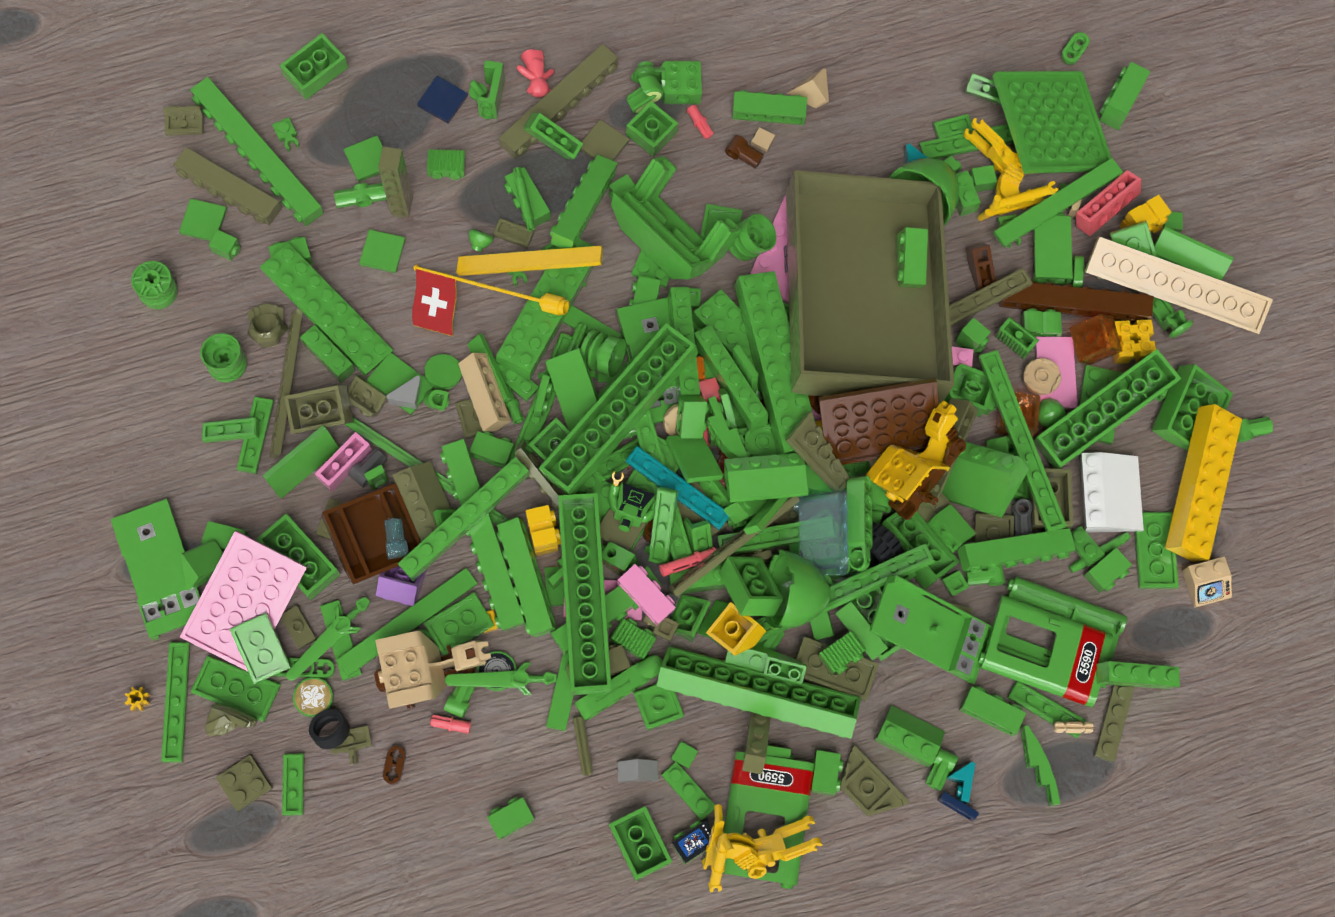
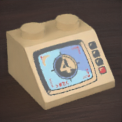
[1182,557,1232,608]

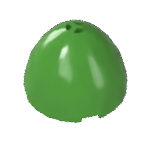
[889,158,959,226]
[765,550,831,630]

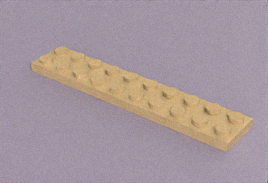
[1085,237,1273,334]

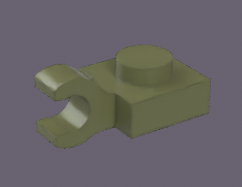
[643,615,679,642]

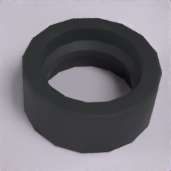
[309,709,350,750]

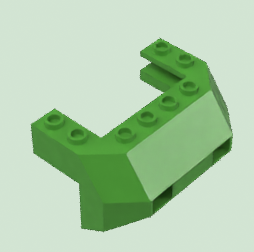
[611,156,742,280]

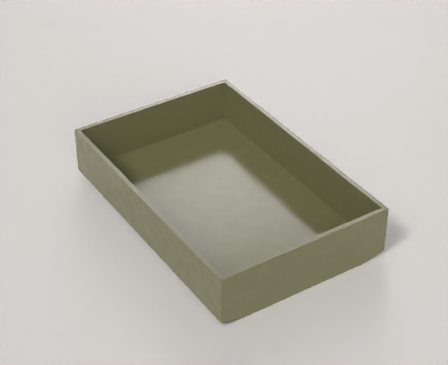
[786,170,954,403]

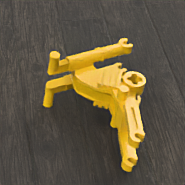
[963,118,1058,221]
[702,804,822,892]

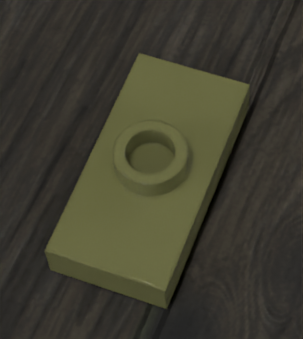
[493,218,534,249]
[281,605,317,650]

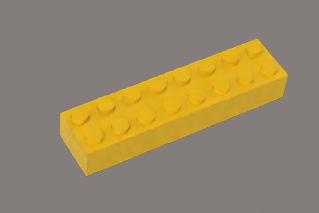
[1165,404,1242,562]

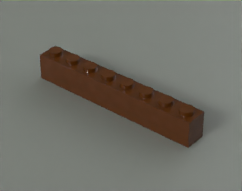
[999,281,1154,322]

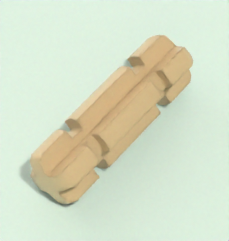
[1054,721,1094,733]

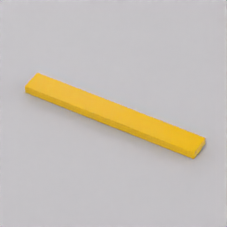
[456,246,603,276]

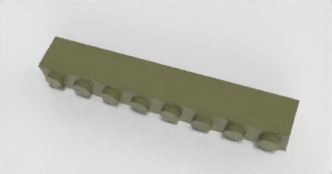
[499,44,618,160]

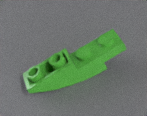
[706,396,751,459]
[725,645,807,685]

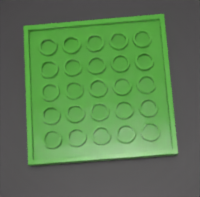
[992,71,1112,174]

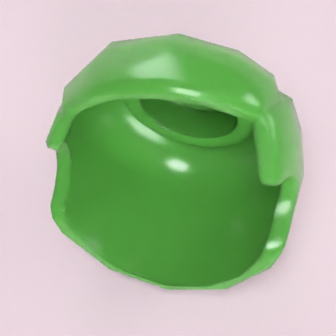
[1035,398,1066,428]

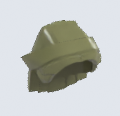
[247,304,288,348]
[205,704,258,736]

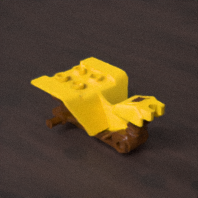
[865,400,966,520]

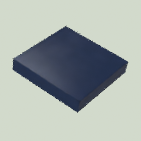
[417,76,468,124]

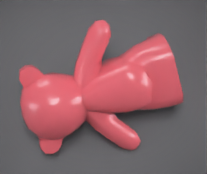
[517,49,554,98]

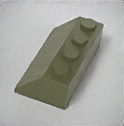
[392,461,451,542]

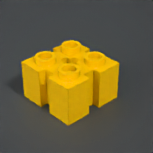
[1119,195,1171,234]
[1109,320,1156,364]
[525,505,561,556]

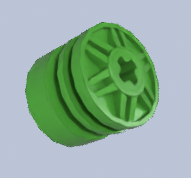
[729,214,777,261]
[131,261,178,309]
[581,329,626,377]
[200,333,247,383]

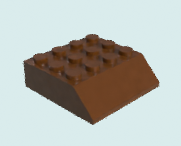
[321,483,421,585]

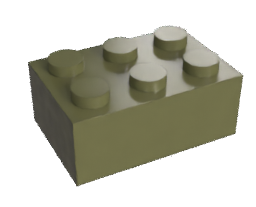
[284,385,353,434]
[1028,468,1073,530]

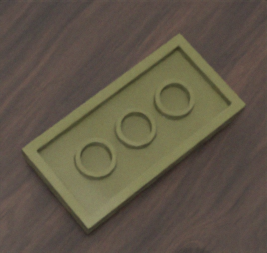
[796,637,879,702]

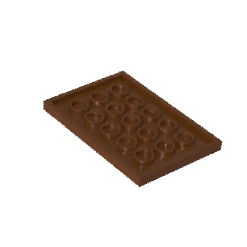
[818,378,939,465]

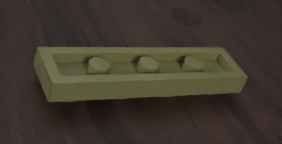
[1094,685,1134,763]

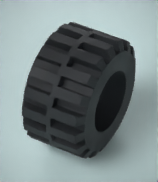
[869,522,904,568]

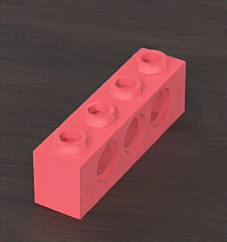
[1076,170,1141,236]

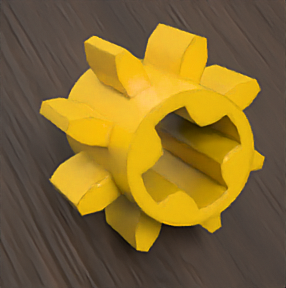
[124,687,151,712]

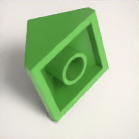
[181,540,223,591]
[670,595,711,643]

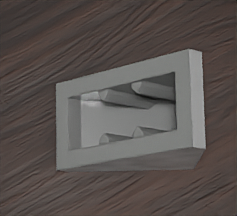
[386,375,422,409]
[618,759,658,782]

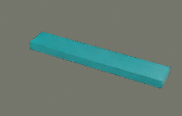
[625,446,729,531]

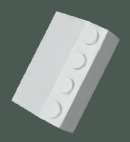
[1080,452,1144,533]

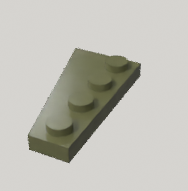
[785,412,849,495]
[515,440,563,510]

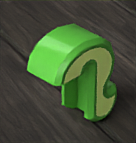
[627,75,664,113]

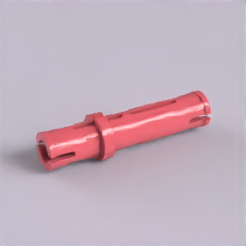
[659,547,716,577]

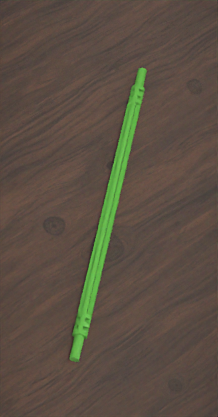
[344,416,531,538]

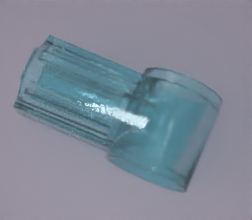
[384,518,408,559]

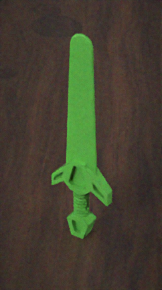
[286,597,371,681]
[445,663,557,695]

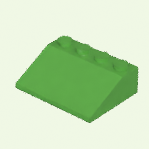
[1152,364,1233,451]
[942,442,1029,518]

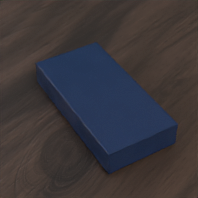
[938,792,979,821]

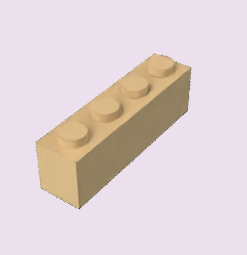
[458,353,511,432]

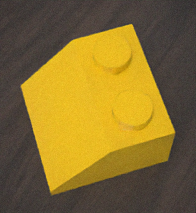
[706,602,766,656]

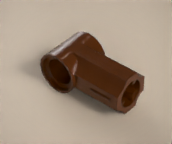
[725,135,764,168]

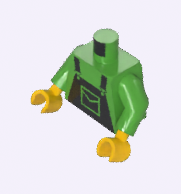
[608,471,656,532]

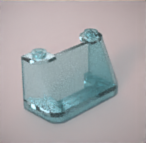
[795,491,848,575]

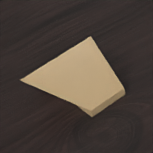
[787,68,829,108]

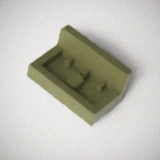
[163,105,204,136]
[347,375,387,417]

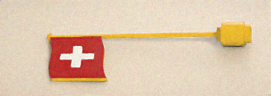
[412,264,569,337]

